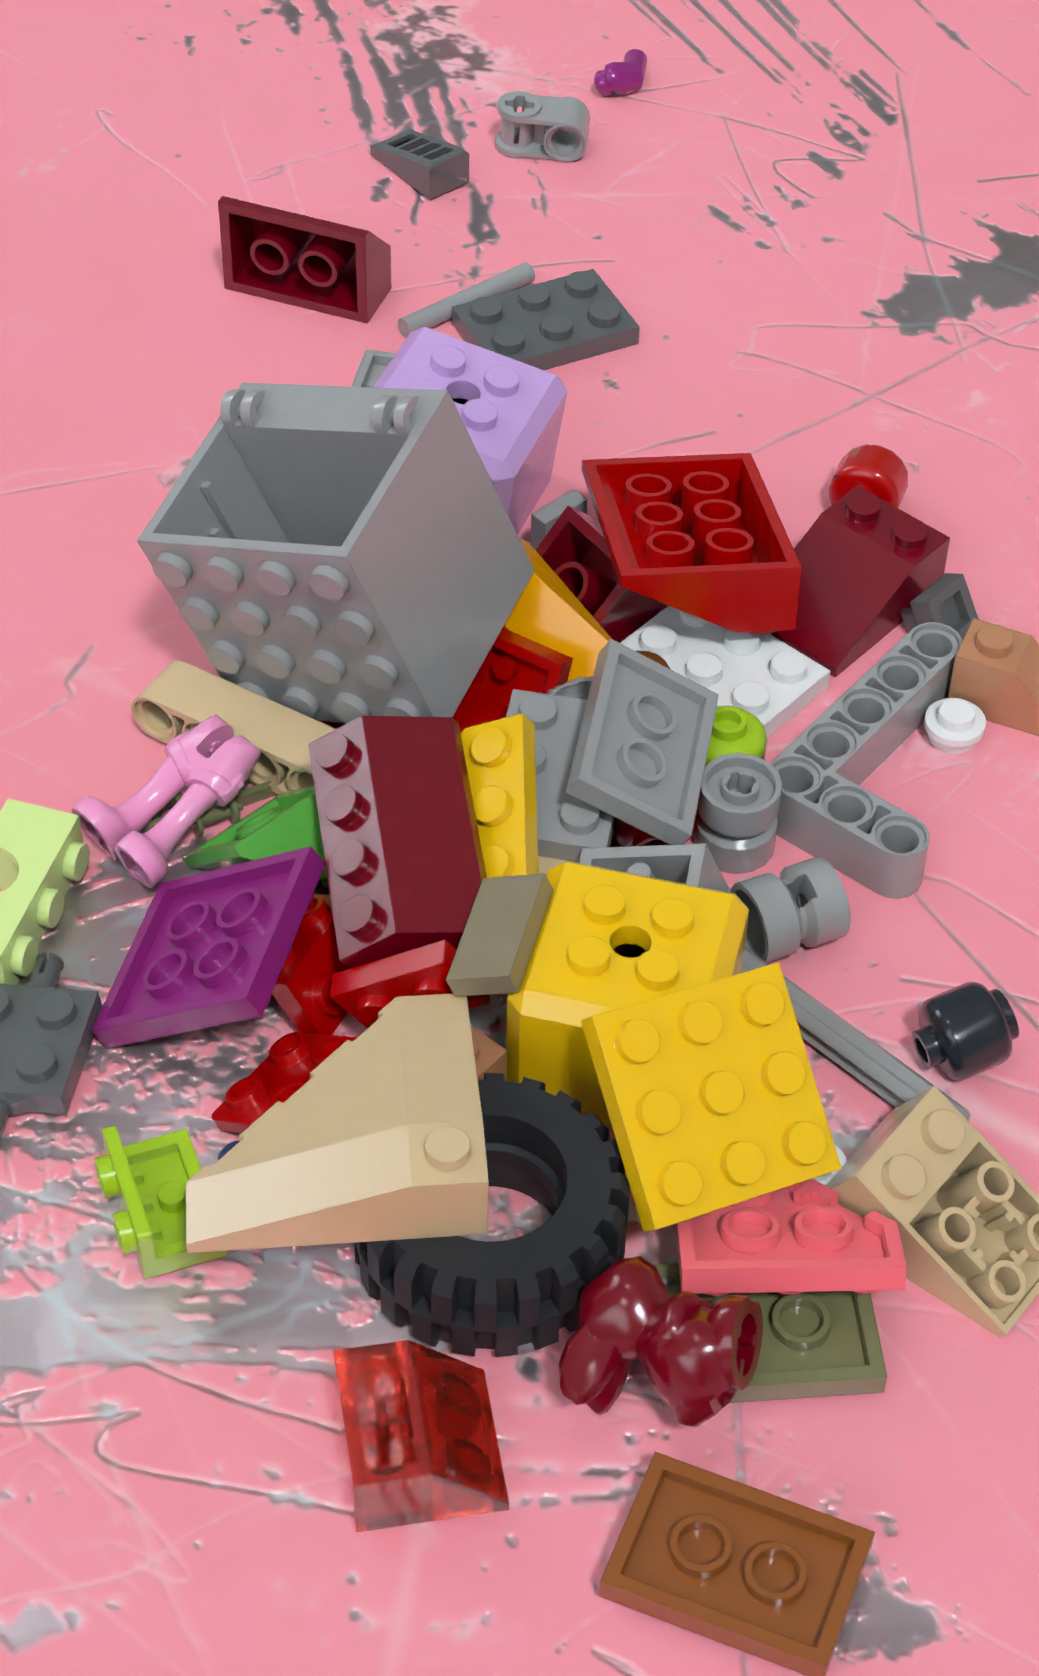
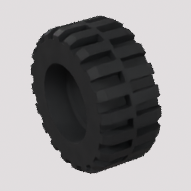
[353,1073,629,1357]

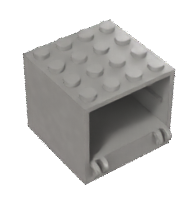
[137,382,535,724]

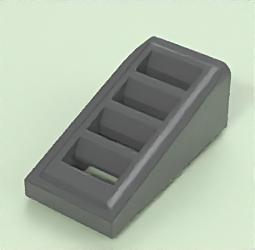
[370,129,469,200]

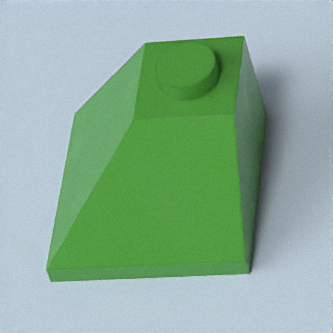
[182,786,329,887]

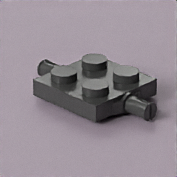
[0,953,102,1138]

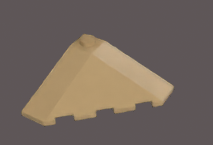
[186,994,489,1253]

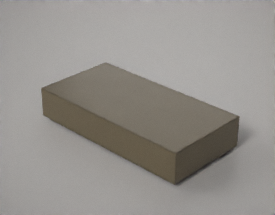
[446,873,553,997]

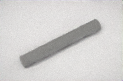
[398,262,535,338]

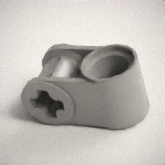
[495,91,590,162]

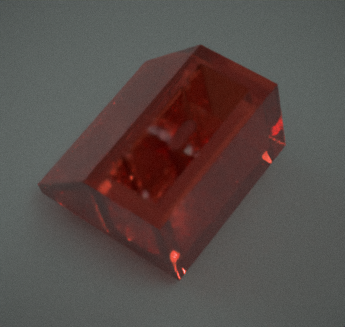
[333,1340,509,1533]

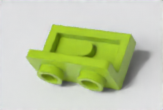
[94,1125,228,1280]

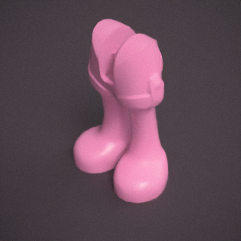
[71,714,261,888]

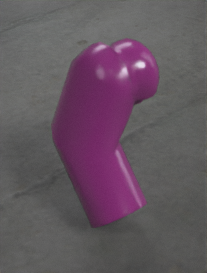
[594,49,647,96]

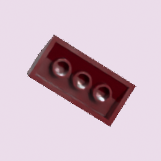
[308,716,487,968]

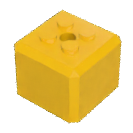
[506,861,749,1126]

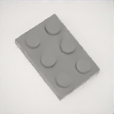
[566,639,719,845]
[506,689,616,862]

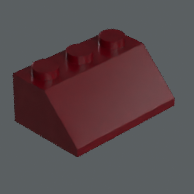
[218,196,392,324]

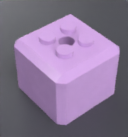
[373,327,567,535]

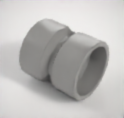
[694,753,783,874]
[730,857,851,963]

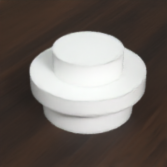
[924,698,986,754]

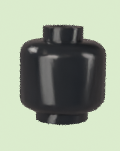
[912,981,1019,1081]

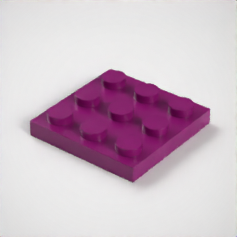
[91,846,326,1048]

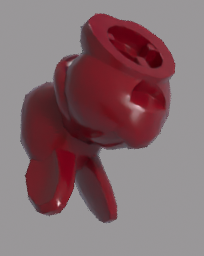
[559,1256,763,1427]

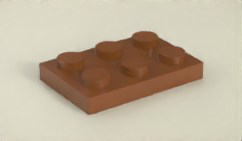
[599,1451,875,1676]

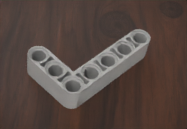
[771,622,962,899]

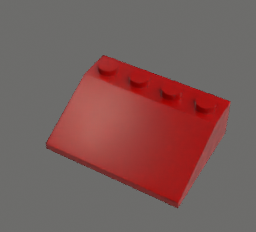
[581,453,802,635]

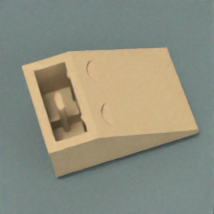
[826,1085,1039,1338]

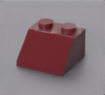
[536,505,664,643]

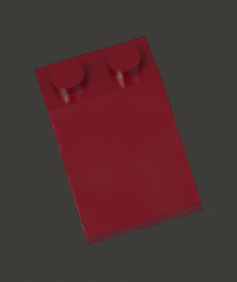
[771,485,950,677]

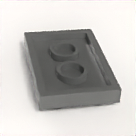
[452,269,640,370]

